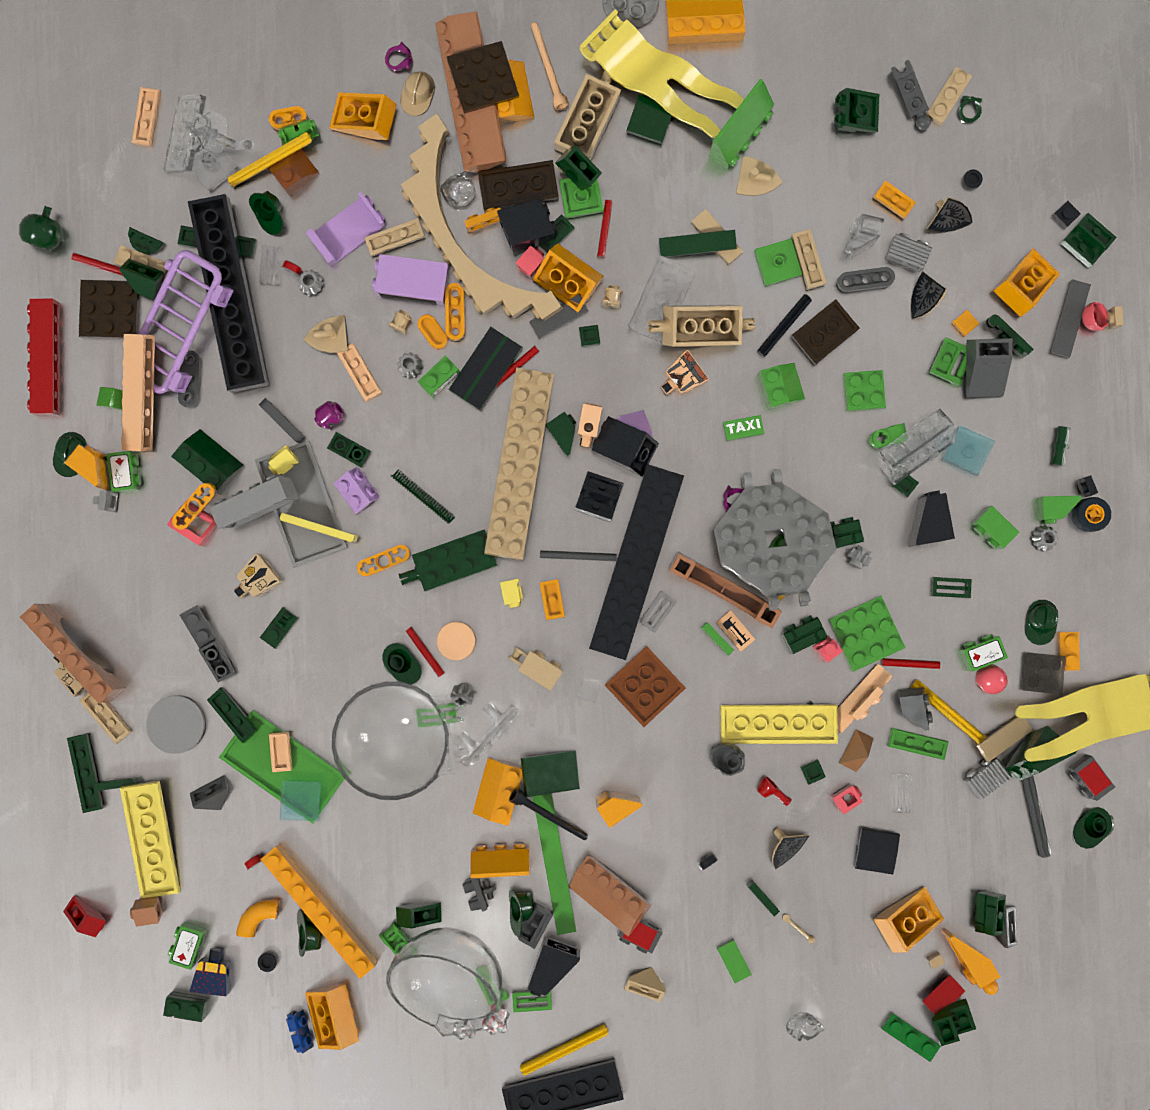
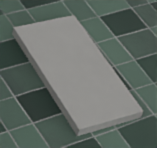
[255,440,348,568]

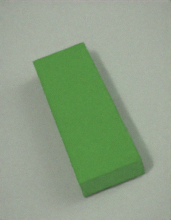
[887,727,949,760]

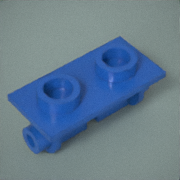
[286,1009,314,1054]

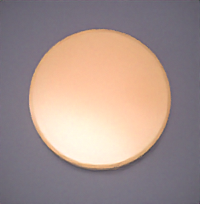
[437,622,476,660]

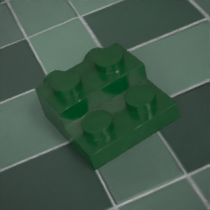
[834,88,880,133]

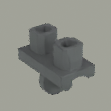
[462,878,497,912]

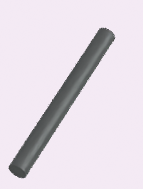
[540,550,617,561]

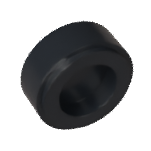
[962,169,983,190]
[698,854,718,871]
[257,951,278,972]

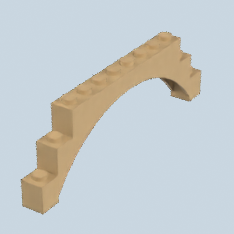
[401,114,563,321]

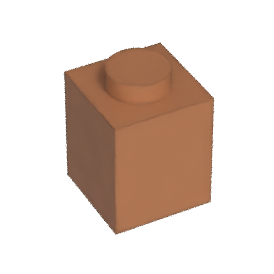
[130,896,162,927]

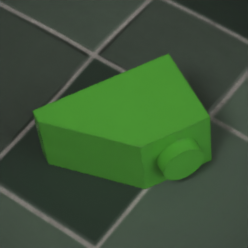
[1037,495,1081,524]

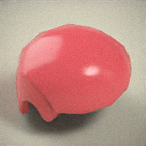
[1082,302,1108,331]
[976,664,1008,695]

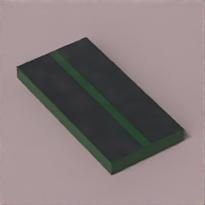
[448,326,523,411]

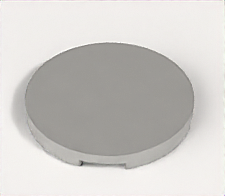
[603,0,659,29]
[146,696,205,754]

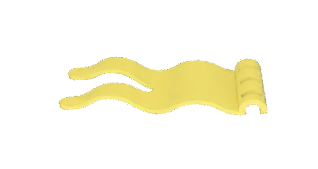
[580,9,744,138]
[1015,674,1150,762]

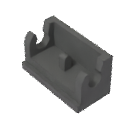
[517,902,553,949]

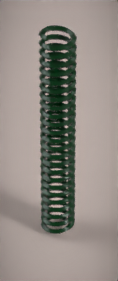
[390,469,455,523]

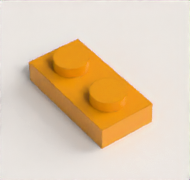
[873,180,916,219]
[464,207,500,233]
[539,579,565,620]
[1058,632,1080,671]

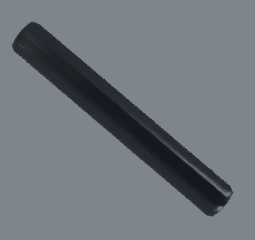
[758,294,812,357]

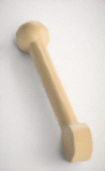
[782,914,815,944]

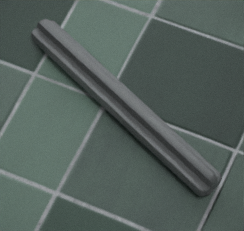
[1023,776,1051,858]

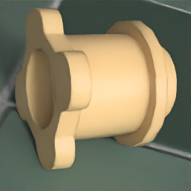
[602,285,623,308]
[388,309,411,334]

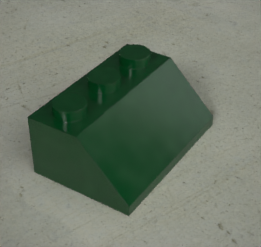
[171,429,244,495]

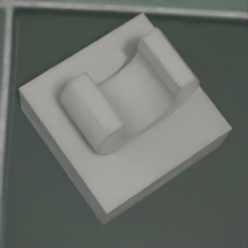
[93,491,118,512]

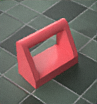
[167,500,217,546]

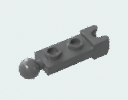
[891,60,931,130]

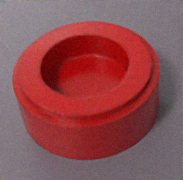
[282,260,302,276]
[244,854,263,870]

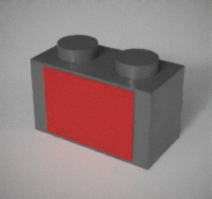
[1068,754,1115,801]
[617,919,663,954]

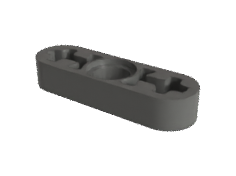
[259,398,305,443]

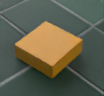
[952,309,980,337]

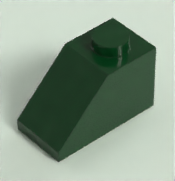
[120,258,164,300]
[546,411,576,458]
[396,902,441,929]

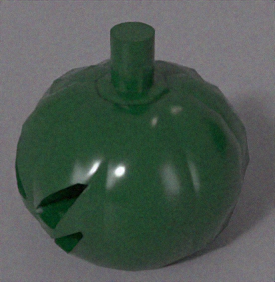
[19,206,63,251]

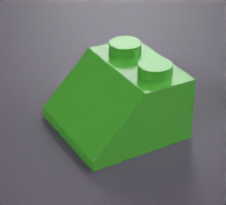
[758,363,805,410]

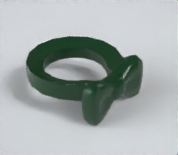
[958,95,982,122]

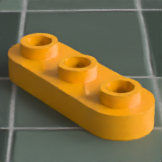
[445,283,465,341]

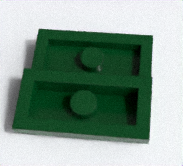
[1060,213,1117,268]
[932,998,976,1046]

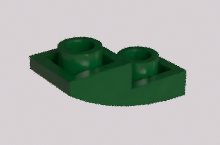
[327,432,370,467]

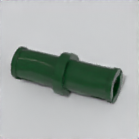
[1052,426,1071,466]

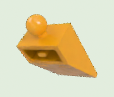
[942,928,1000,995]

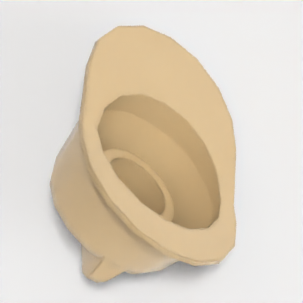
[400,71,435,116]

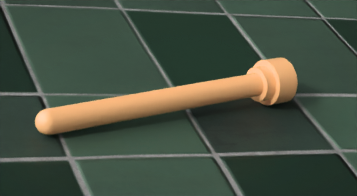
[531,22,569,110]

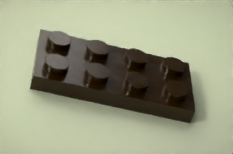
[478,160,559,211]

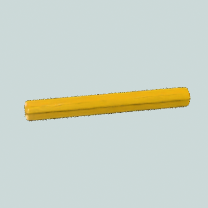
[228,132,312,187]
[911,679,987,744]
[520,1024,609,1076]

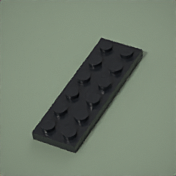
[502,1059,624,1110]

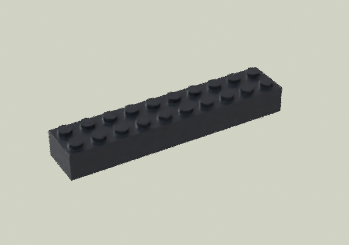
[187,194,269,393]
[589,464,684,660]

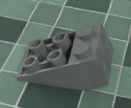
[966,338,1013,398]

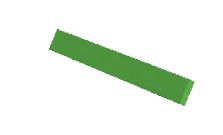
[533,793,576,935]

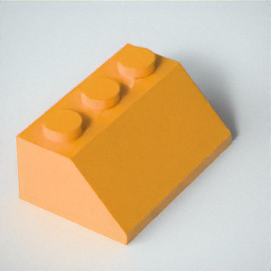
[496,59,535,125]
[532,243,604,313]
[65,445,111,492]
[473,757,522,826]
[596,791,642,828]
[470,843,531,878]
[305,984,359,1050]

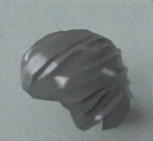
[711,743,745,776]

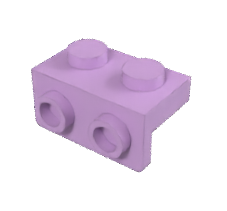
[334,467,380,514]

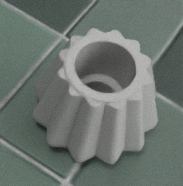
[298,270,324,296]
[397,352,423,378]
[1032,525,1058,551]

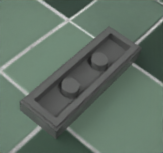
[529,294,588,339]

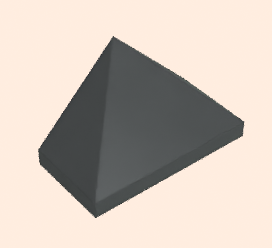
[190,775,229,810]
[995,906,1018,948]

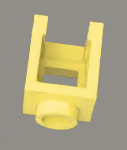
[268,445,299,475]
[500,579,523,608]

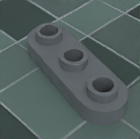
[837,267,895,292]
[178,350,201,408]

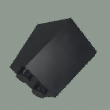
[497,199,557,256]
[591,416,659,477]
[908,490,955,547]
[527,937,580,996]

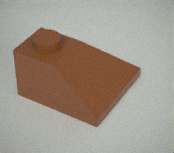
[268,149,319,196]

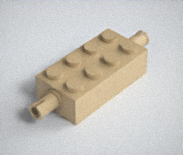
[554,70,621,174]
[647,305,756,347]

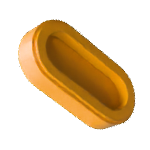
[417,314,448,350]

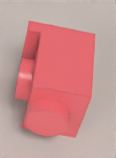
[813,635,843,663]
[831,784,863,814]

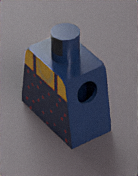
[189,948,231,997]

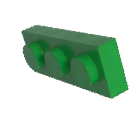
[881,1012,941,1062]

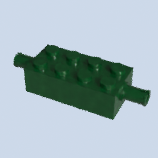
[399,529,498,592]

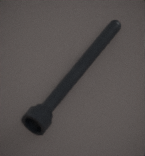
[509,788,588,840]

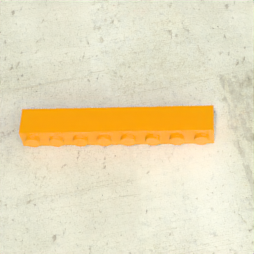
[260,844,378,979]

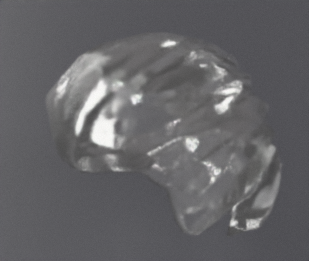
[440,174,476,207]
[786,1012,825,1041]

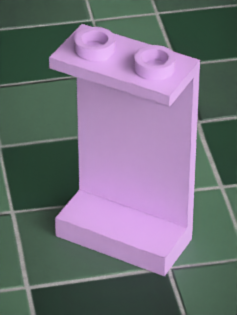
[305,192,386,267]
[372,254,449,305]

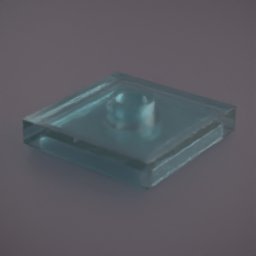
[943,426,995,476]
[280,781,321,821]

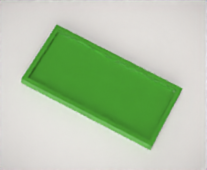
[218,710,347,824]

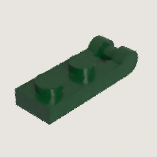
[985,314,1034,358]

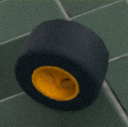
[1072,497,1112,532]

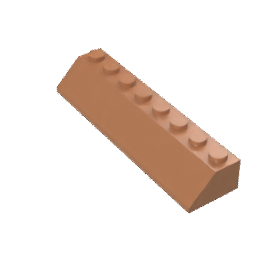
[435,11,507,173]

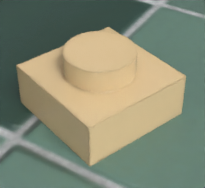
[1107,306,1124,329]

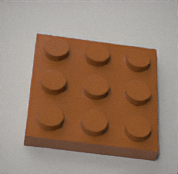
[605,646,686,727]

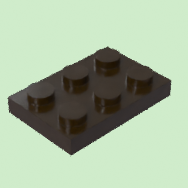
[791,299,860,365]

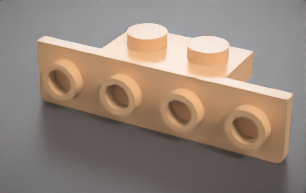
[837,664,893,734]

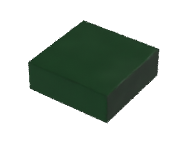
[579,325,600,347]
[891,471,919,498]
[800,759,826,785]

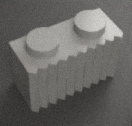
[886,233,932,272]
[964,757,1012,800]

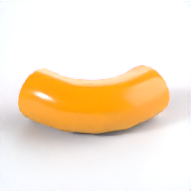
[236,899,280,938]

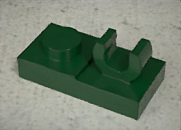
[260,607,299,649]

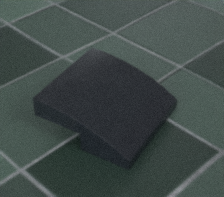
[575,471,624,522]
[854,828,900,875]

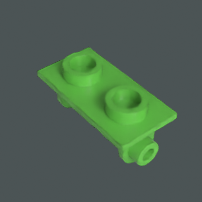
[277,119,319,146]

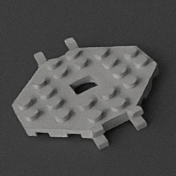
[714,469,836,611]

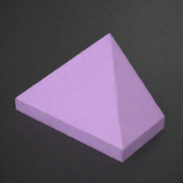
[617,410,653,437]

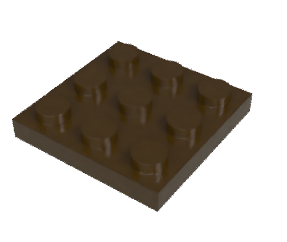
[447,41,519,114]
[79,280,139,339]

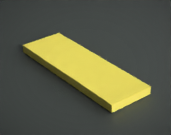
[721,704,838,744]
[120,780,180,899]

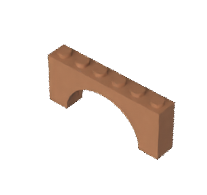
[669,551,782,628]
[20,604,126,704]

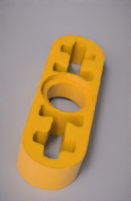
[172,483,217,530]
[357,545,411,577]

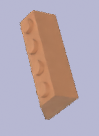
[569,856,652,936]

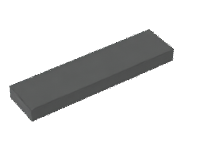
[1050,279,1091,358]

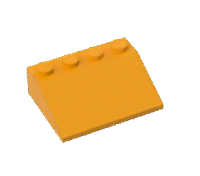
[665,0,745,45]

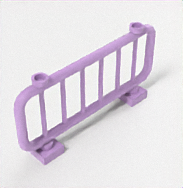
[139,250,234,394]

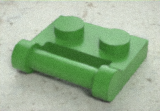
[929,337,966,387]

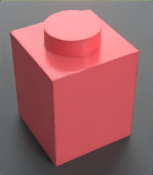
[516,246,545,279]

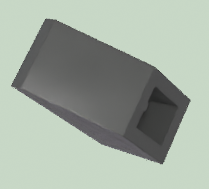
[899,687,933,731]

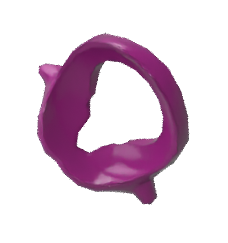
[385,41,413,71]
[723,485,744,512]

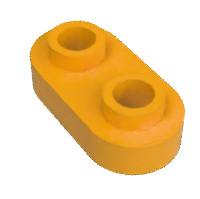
[269,106,308,130]

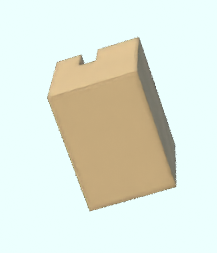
[926,952,945,969]

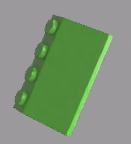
[709,79,774,170]

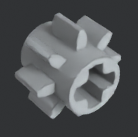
[847,545,872,569]
[450,683,475,707]

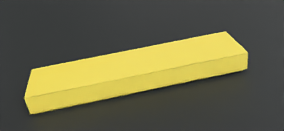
[280,513,358,543]

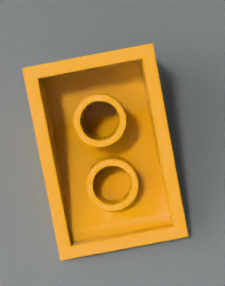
[329,92,397,140]
[993,248,1060,317]
[873,887,945,953]

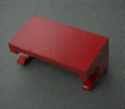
[922,975,965,1015]

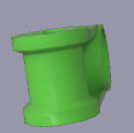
[869,423,909,448]
[379,921,414,960]

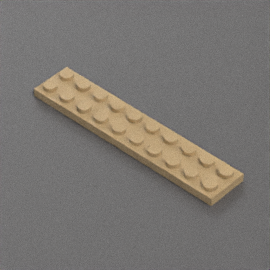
[484,368,554,560]

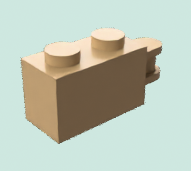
[508,647,563,691]

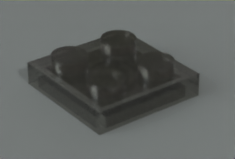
[1023,652,1066,695]

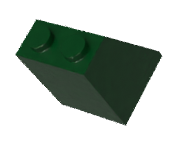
[1005,726,1077,781]

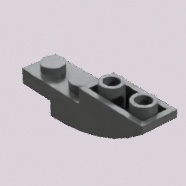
[179,605,235,683]

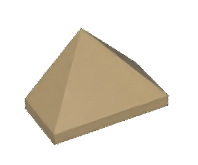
[624,967,666,1002]

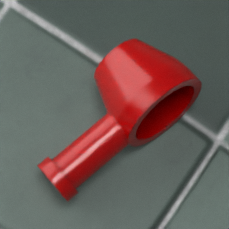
[757,776,792,806]

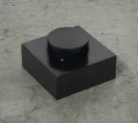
[1053,201,1081,229]
[1078,475,1098,497]

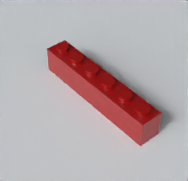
[27,298,59,416]

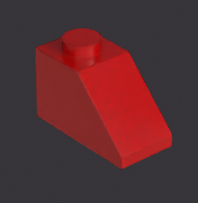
[63,895,106,938]

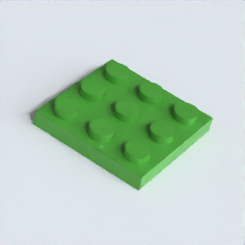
[828,596,905,672]

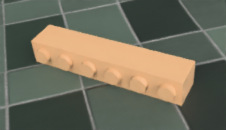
[121,334,155,451]

